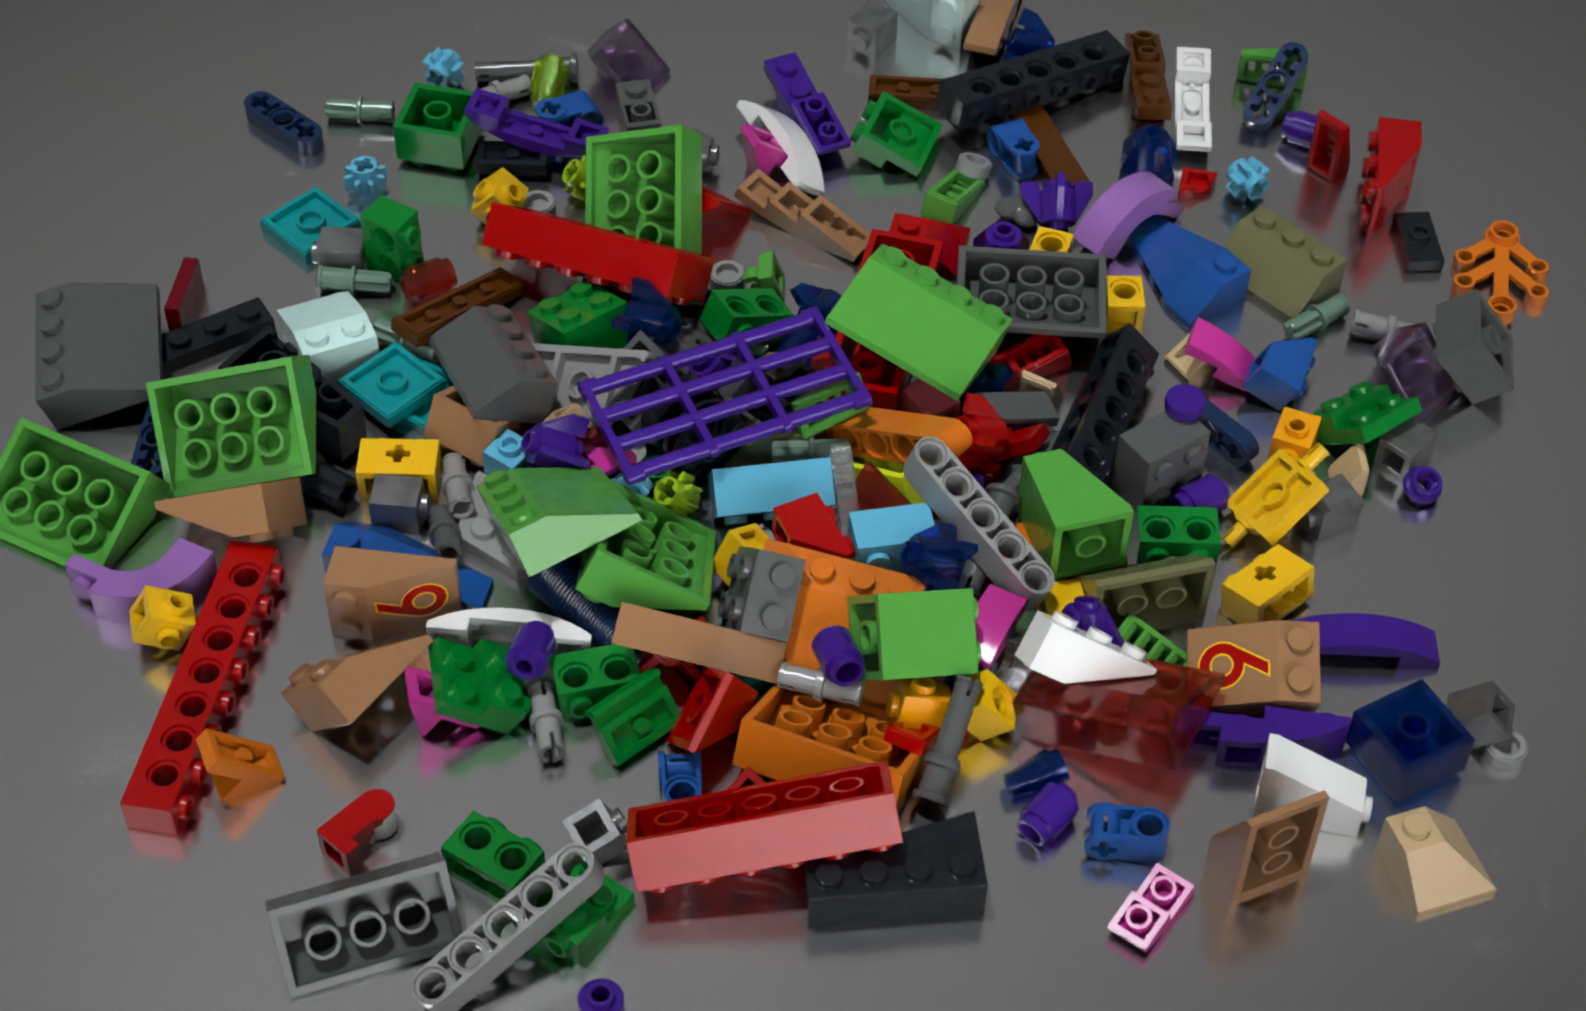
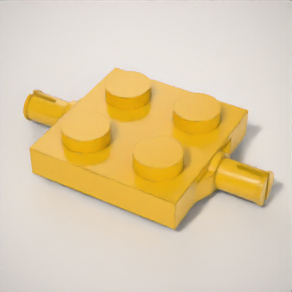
[1221,442,1330,549]

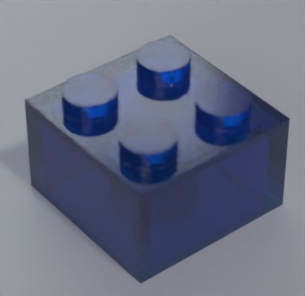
[1346,679,1475,803]

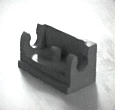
[975,391,1060,434]

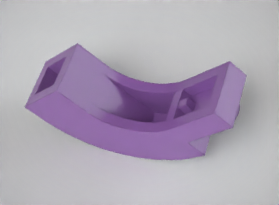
[1073,171,1185,259]
[64,537,218,623]

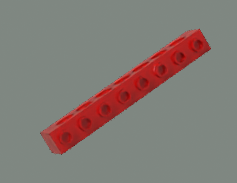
[120,540,286,836]

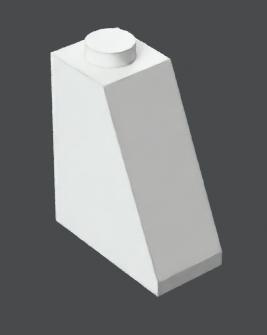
[1252,733,1373,838]

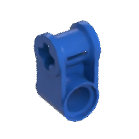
[535,90,604,127]
[986,118,1040,182]
[657,750,703,802]
[1084,802,1170,864]

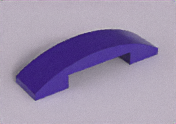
[464,88,609,157]
[1290,613,1440,669]

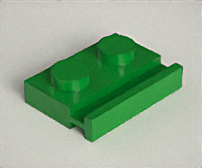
[584,668,680,766]

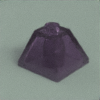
[588,18,671,90]
[1372,322,1455,422]

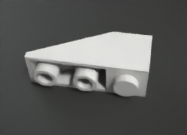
[1015,610,1157,684]

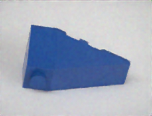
[1128,215,1251,330]
[321,521,494,610]

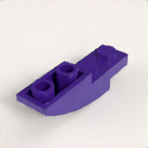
[763,52,851,156]
[1173,706,1351,768]

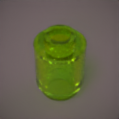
[529,53,570,102]

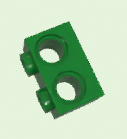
[359,195,424,285]
[700,288,794,346]
[1133,505,1221,570]
[550,644,640,720]
[441,810,545,903]

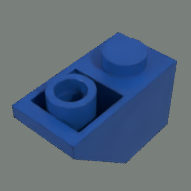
[1242,337,1318,411]

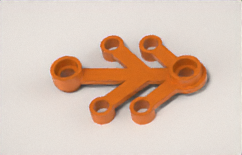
[1451,220,1549,326]

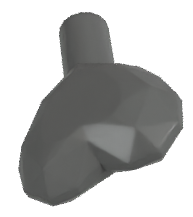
[994,193,1038,228]

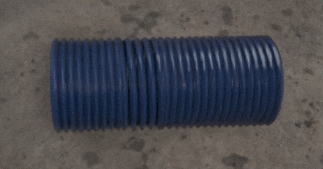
[527,557,620,648]

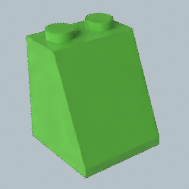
[1016,449,1134,580]
[847,588,982,680]

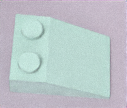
[885,0,979,50]
[277,290,379,381]

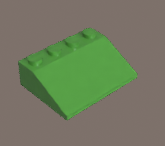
[585,125,702,255]
[824,244,1013,401]
[146,355,316,499]
[0,417,170,569]
[476,467,642,577]
[575,479,716,611]

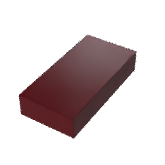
[164,257,204,331]

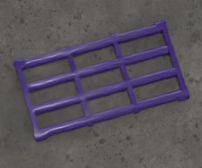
[577,306,873,486]

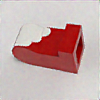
[316,789,399,877]

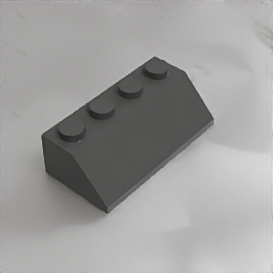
[429,304,558,423]
[264,852,463,998]

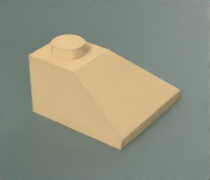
[1376,806,1497,918]

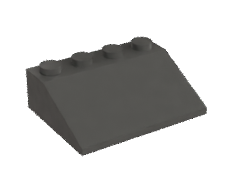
[956,246,1106,339]
[35,282,164,430]

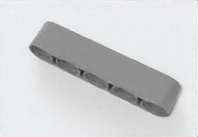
[903,436,1055,611]
[411,843,605,1011]

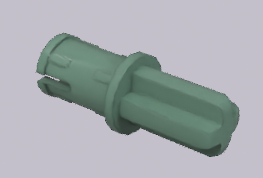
[325,96,395,124]
[317,265,392,294]
[1283,294,1350,340]
[372,319,439,364]
[772,435,849,463]

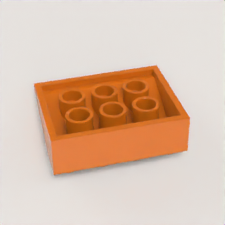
[749,538,927,708]
[732,684,930,812]

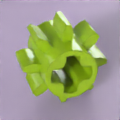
[562,155,586,202]
[652,470,703,517]

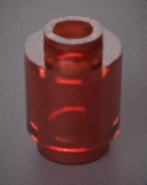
[400,257,457,303]

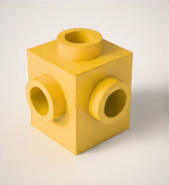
[470,167,529,225]
[129,585,198,651]

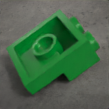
[849,91,943,177]
[1313,381,1423,445]
[428,637,531,734]
[511,862,635,965]

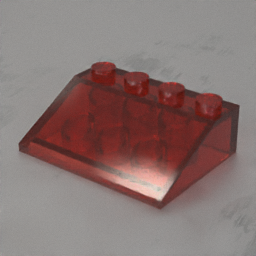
[1012,658,1226,771]

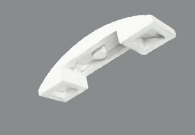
[1174,47,1212,152]
[736,100,824,196]
[426,608,593,655]

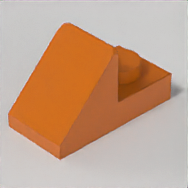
[196,728,285,801]

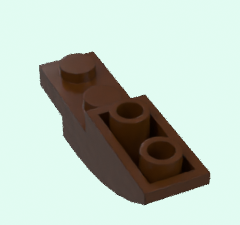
[1125,30,1172,120]

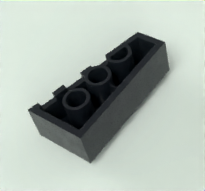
[218,325,367,462]
[803,811,988,928]

